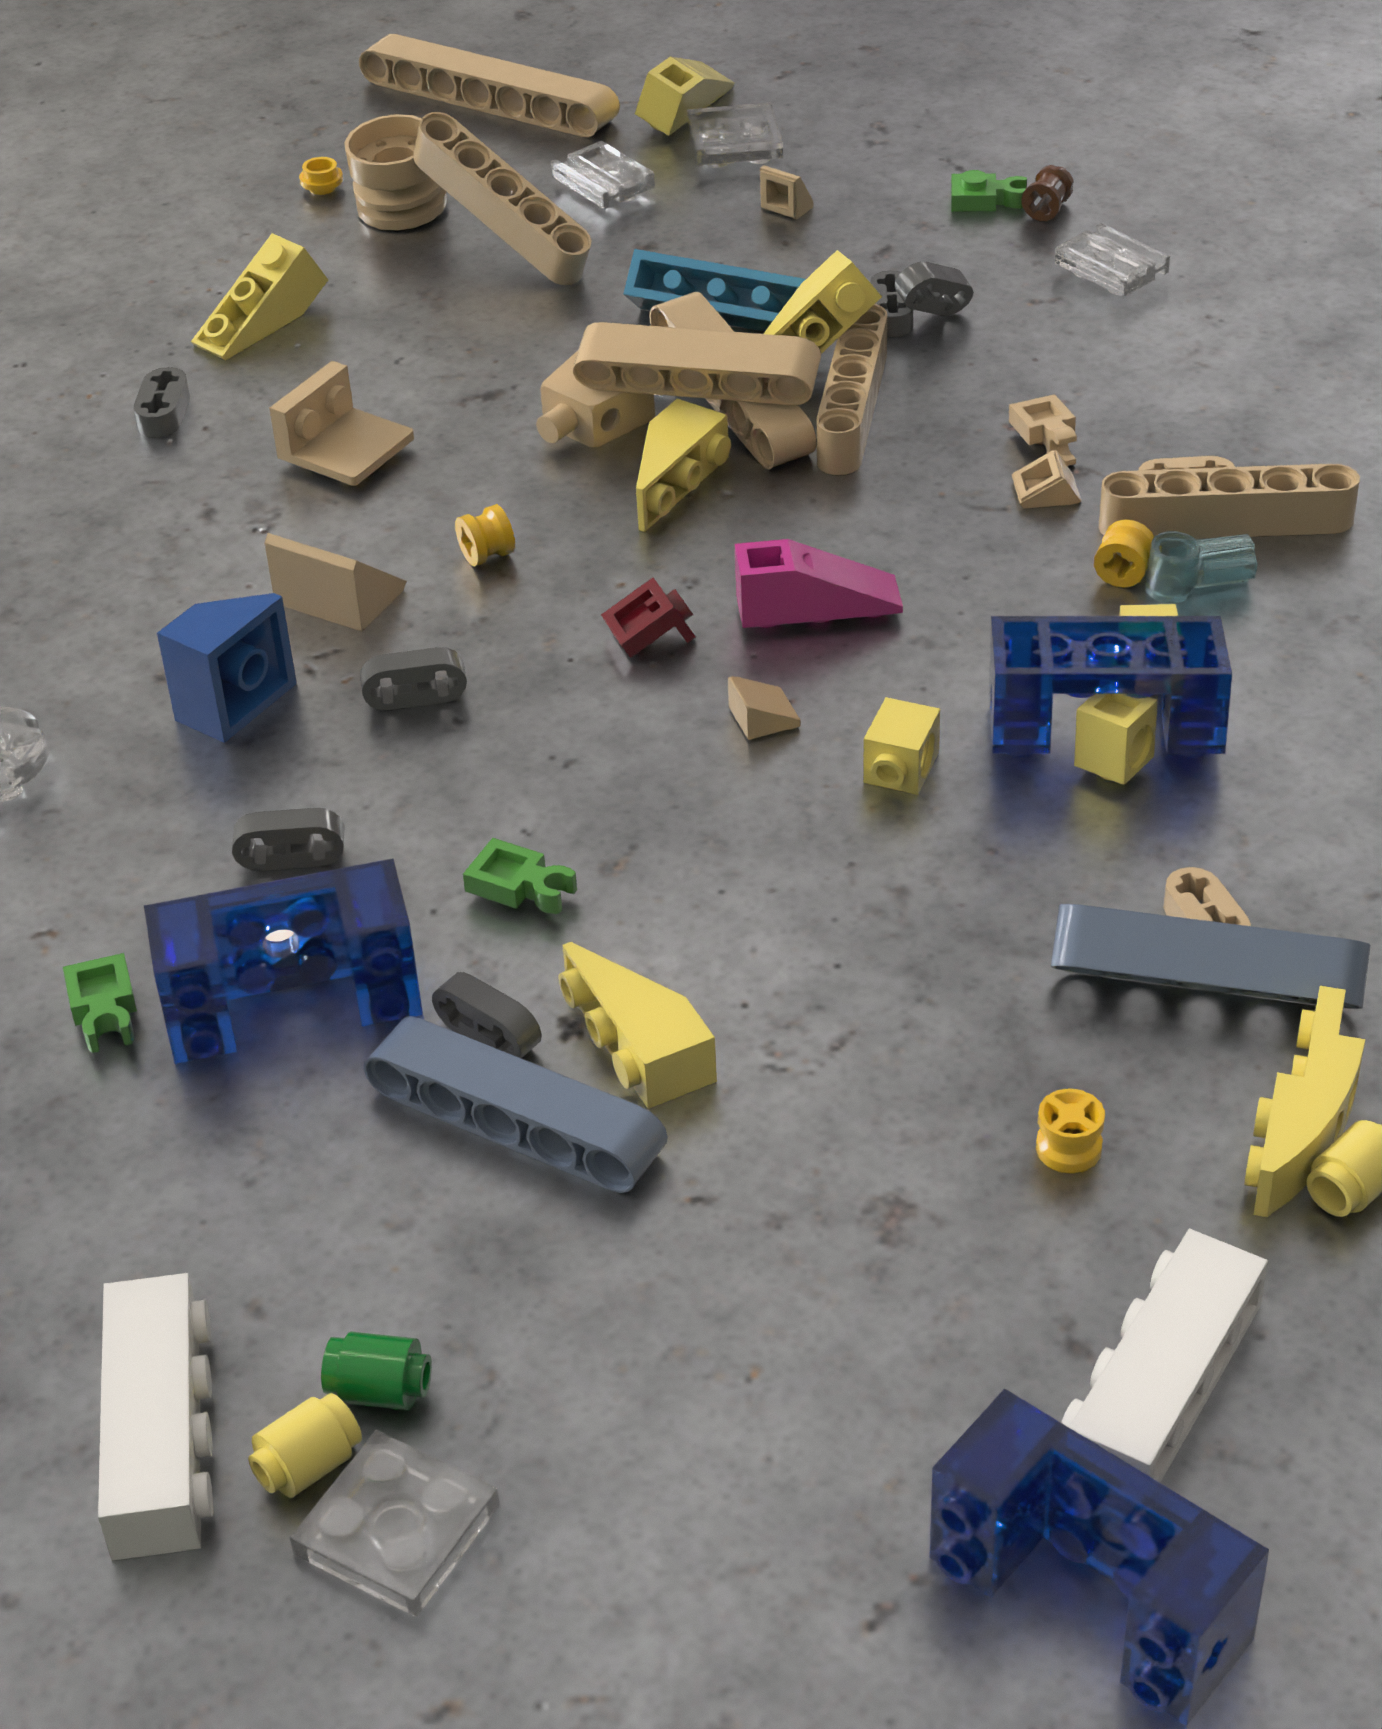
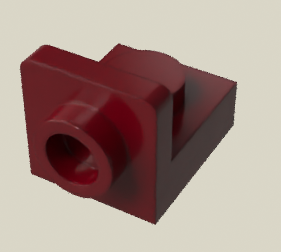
[601,577,696,658]

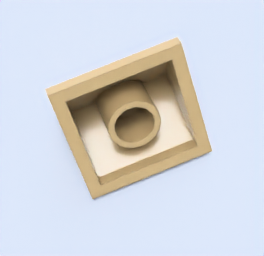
[264,533,407,632]

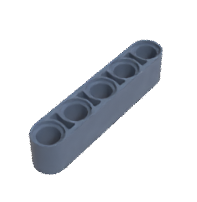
[1051,904,1371,1009]
[363,1016,668,1193]

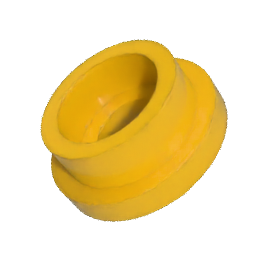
[299,157,343,195]

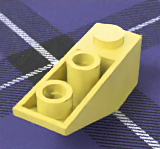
[635,56,735,136]
[191,233,328,361]
[763,250,882,354]
[636,398,731,532]
[558,942,717,1109]

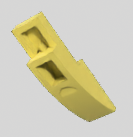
[1244,986,1365,1217]

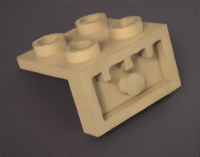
[269,361,414,486]

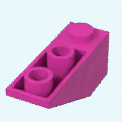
[735,539,903,628]

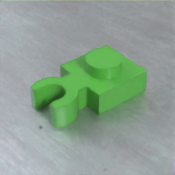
[951,170,1027,212]
[463,838,577,914]
[63,953,137,1053]

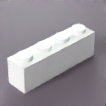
[1058,1228,1268,1510]
[98,1273,213,1561]

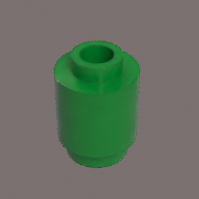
[321,1331,432,1411]

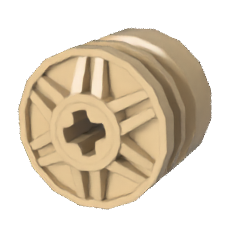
[344,114,448,231]

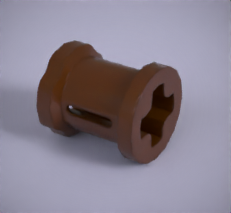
[1021,165,1074,221]

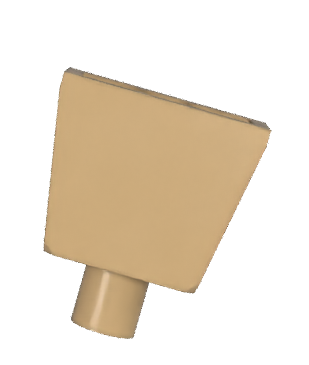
[536,349,655,447]

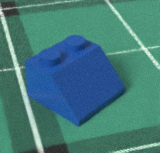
[157,593,297,743]

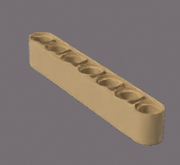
[359,34,620,137]

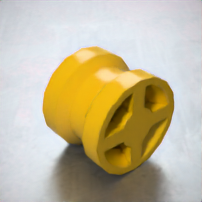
[455,504,515,567]
[1094,519,1156,588]
[1036,1088,1105,1174]

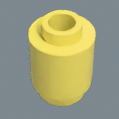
[1306,1120,1382,1217]
[248,1393,362,1498]

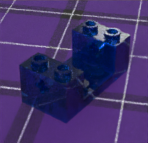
[989,616,1232,758]
[144,858,423,1064]
[929,1388,1269,1726]

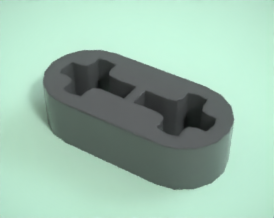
[894,261,974,316]
[870,270,914,337]
[134,367,190,438]
[360,647,467,710]
[232,808,345,871]
[432,972,542,1058]

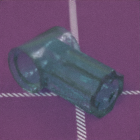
[1145,531,1258,603]

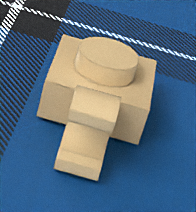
[1009,394,1077,466]

